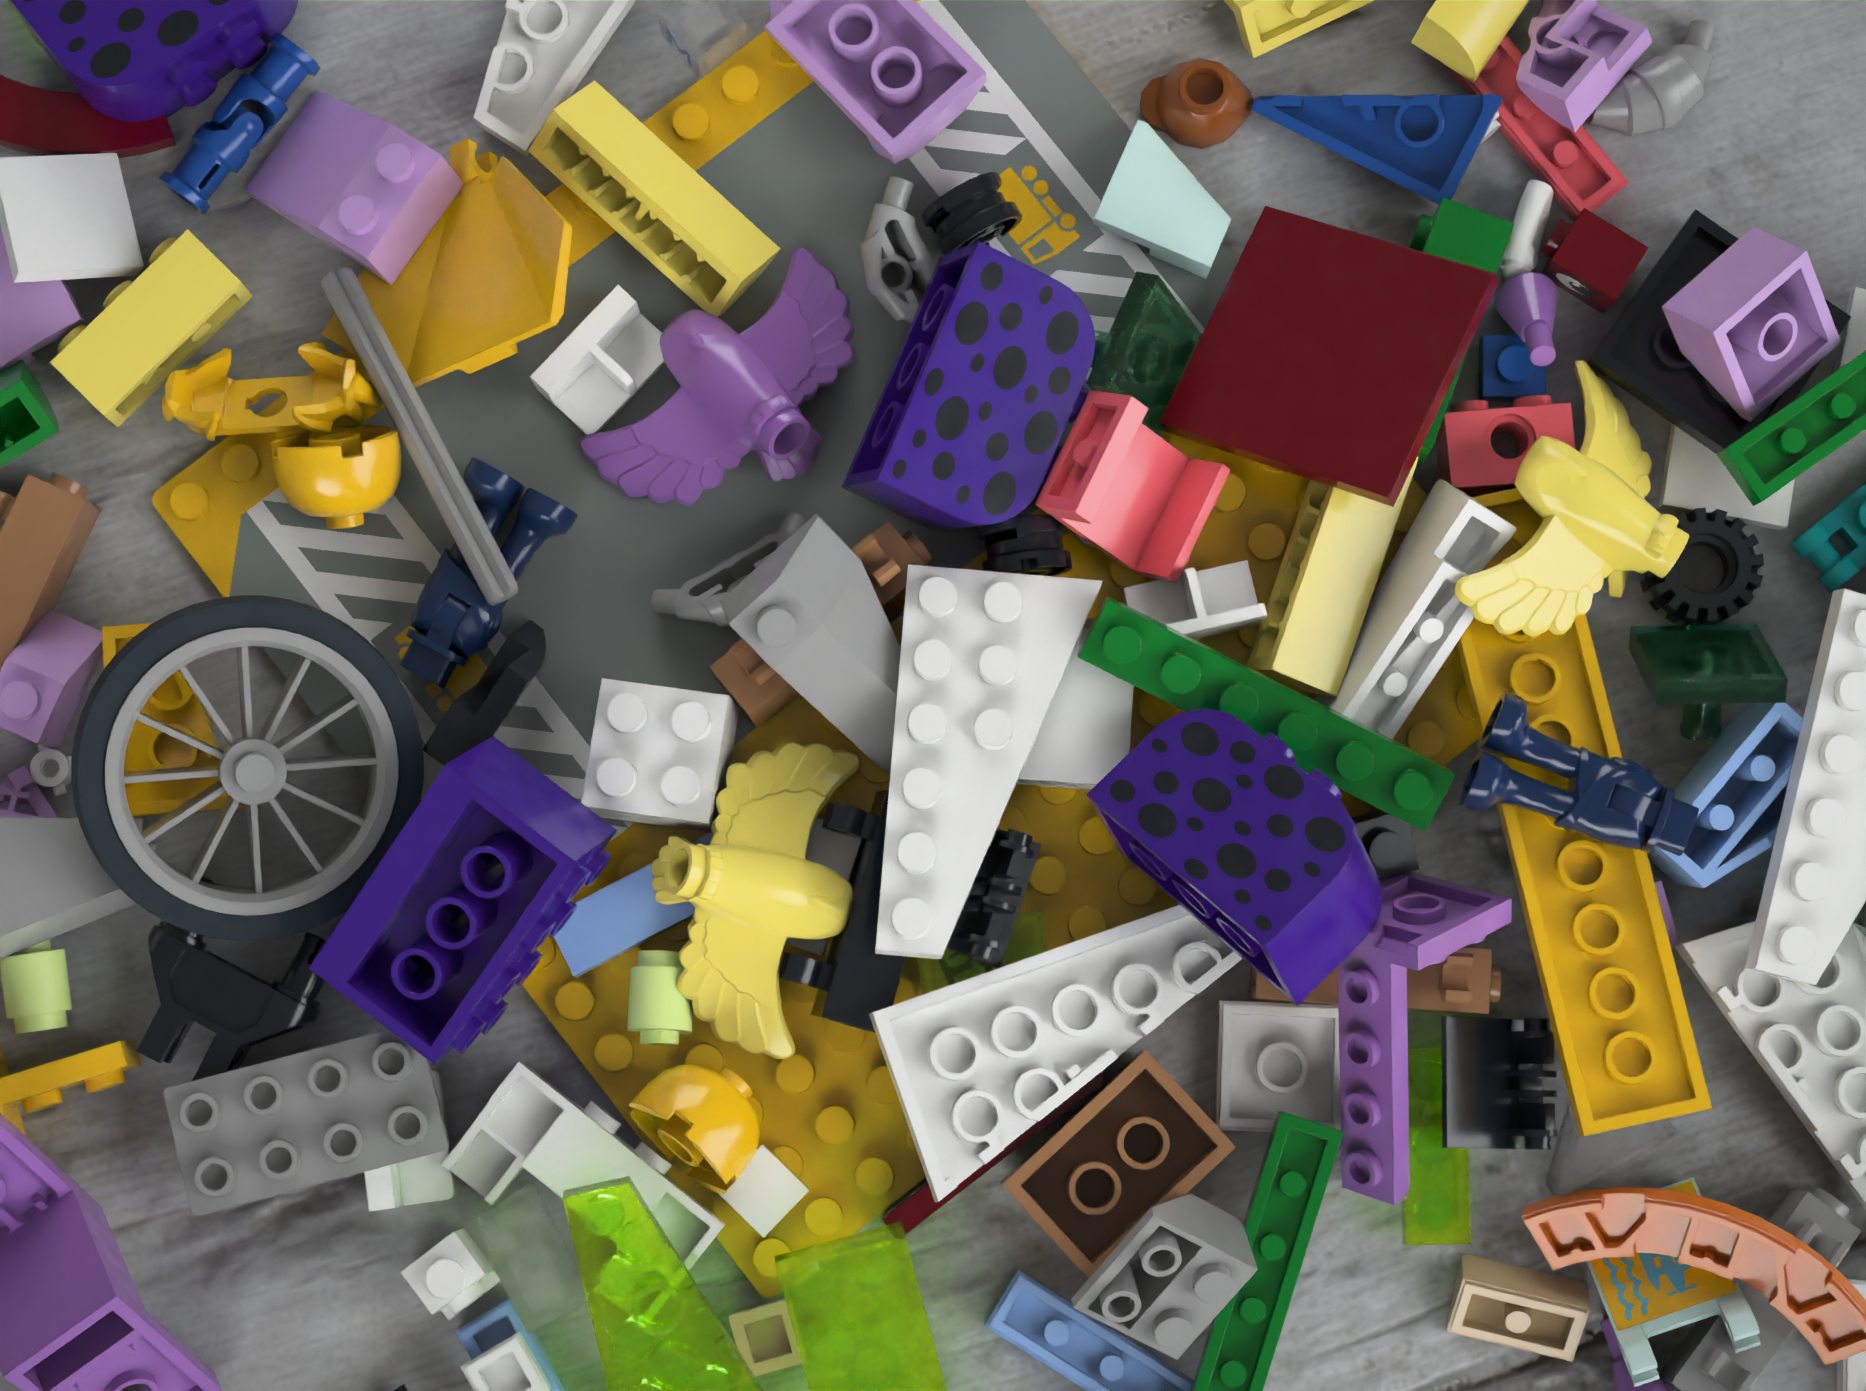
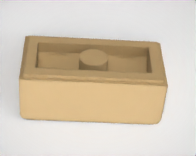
[1446,1254,1591,1362]

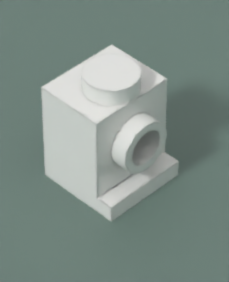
[401,1228,502,1321]

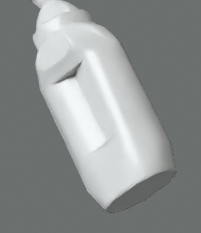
[1501,180,1554,282]

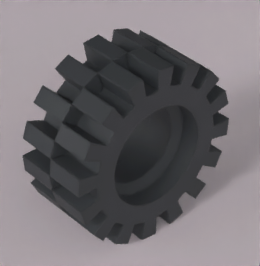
[1640,508,1764,628]

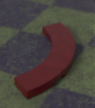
[0,74,177,158]

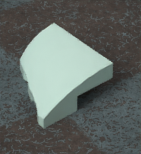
[1093,119,1231,279]

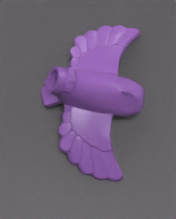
[580,248,855,505]

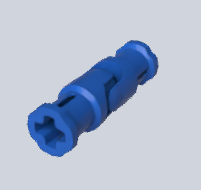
[159,32,321,215]

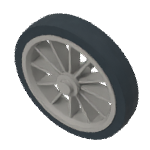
[71,595,424,941]

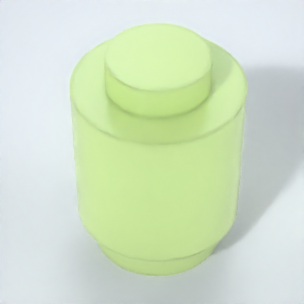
[0,939,73,1034]
[627,950,693,1046]

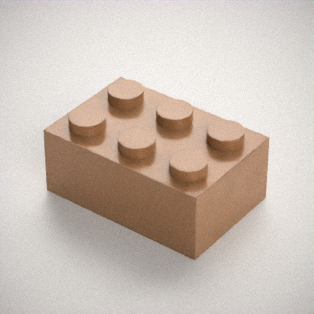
[1000,1050,1236,1279]

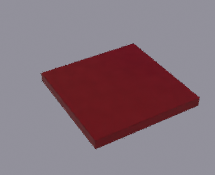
[1160,206,1498,507]

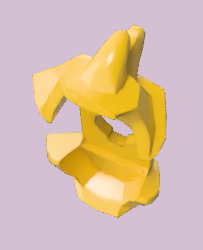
[161,342,382,441]

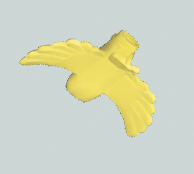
[1455,360,1689,637]
[651,741,861,1059]

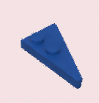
[1251,94,1504,205]

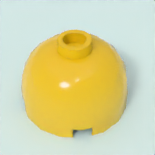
[270,425,402,529]
[629,1064,760,1194]

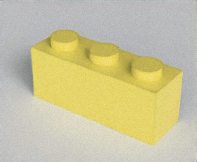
[50,229,253,427]

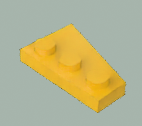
[101,623,245,818]

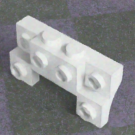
[441,1062,725,1328]

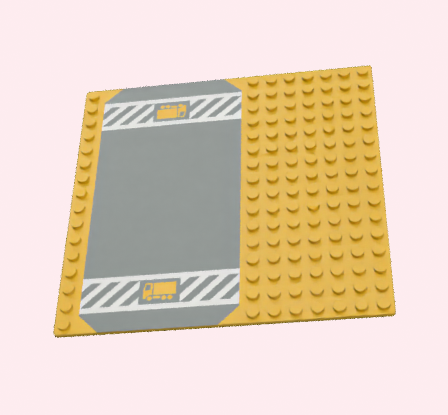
[152,0,1480,1298]

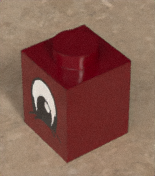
[1540,208,1649,314]

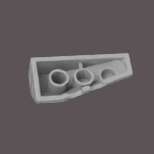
[720,513,901,776]

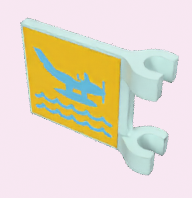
[1586,1177,1761,1387]

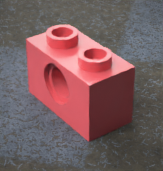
[1436,395,1576,497]

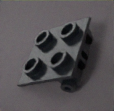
[946,828,1041,968]
[1442,1016,1558,1150]

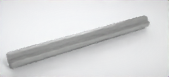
[321,266,518,605]

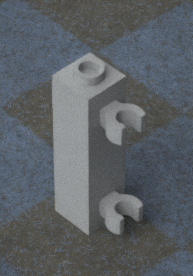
[1659,1188,1861,1391]

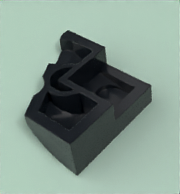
[423,620,546,766]

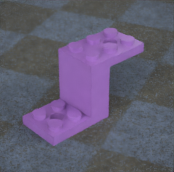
[0,1113,222,1391]

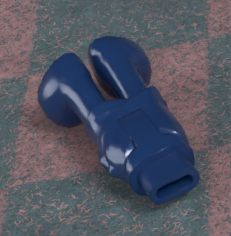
[399,457,578,689]
[1459,691,1699,856]

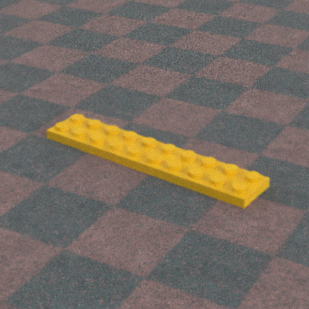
[1456,488,1712,1137]

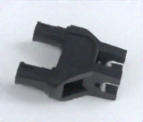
[136,875,326,1081]

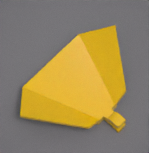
[321,138,572,388]

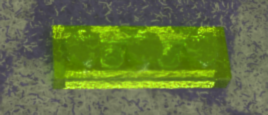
[1401,1048,1471,1245]

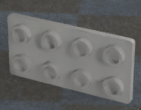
[163,1029,449,1216]

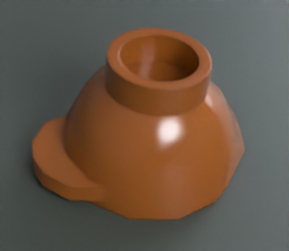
[1139,58,1254,149]

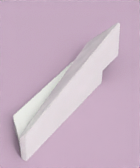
[1315,479,1517,739]

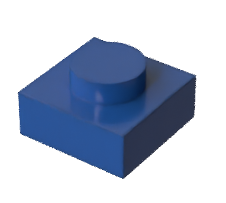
[1479,334,1546,402]

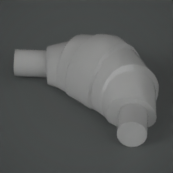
[1590,20,1715,136]
[860,177,936,323]
[651,512,807,627]

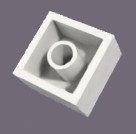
[581,678,740,832]

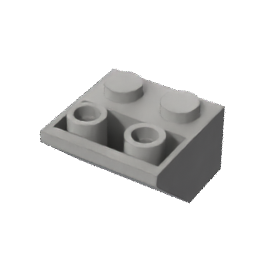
[1071,1193,1258,1360]

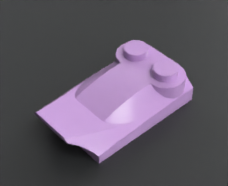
[765,0,987,164]

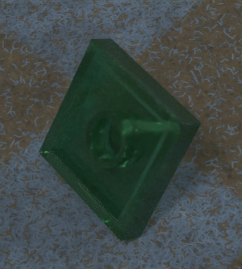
[1086,271,1202,437]
[1629,624,1788,741]

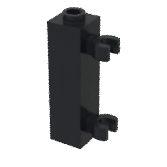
[779,790,906,1033]

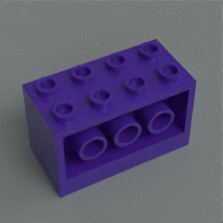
[309,736,617,1064]

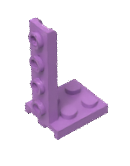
[1338,872,1512,1205]

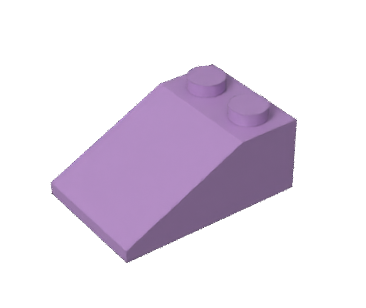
[244,90,464,286]

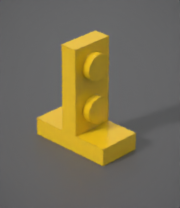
[0,1041,142,1137]

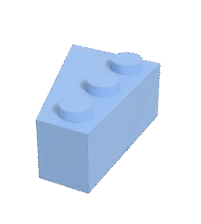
[1647,698,1803,888]

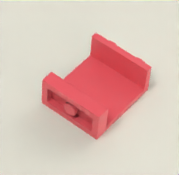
[1035,390,1230,583]

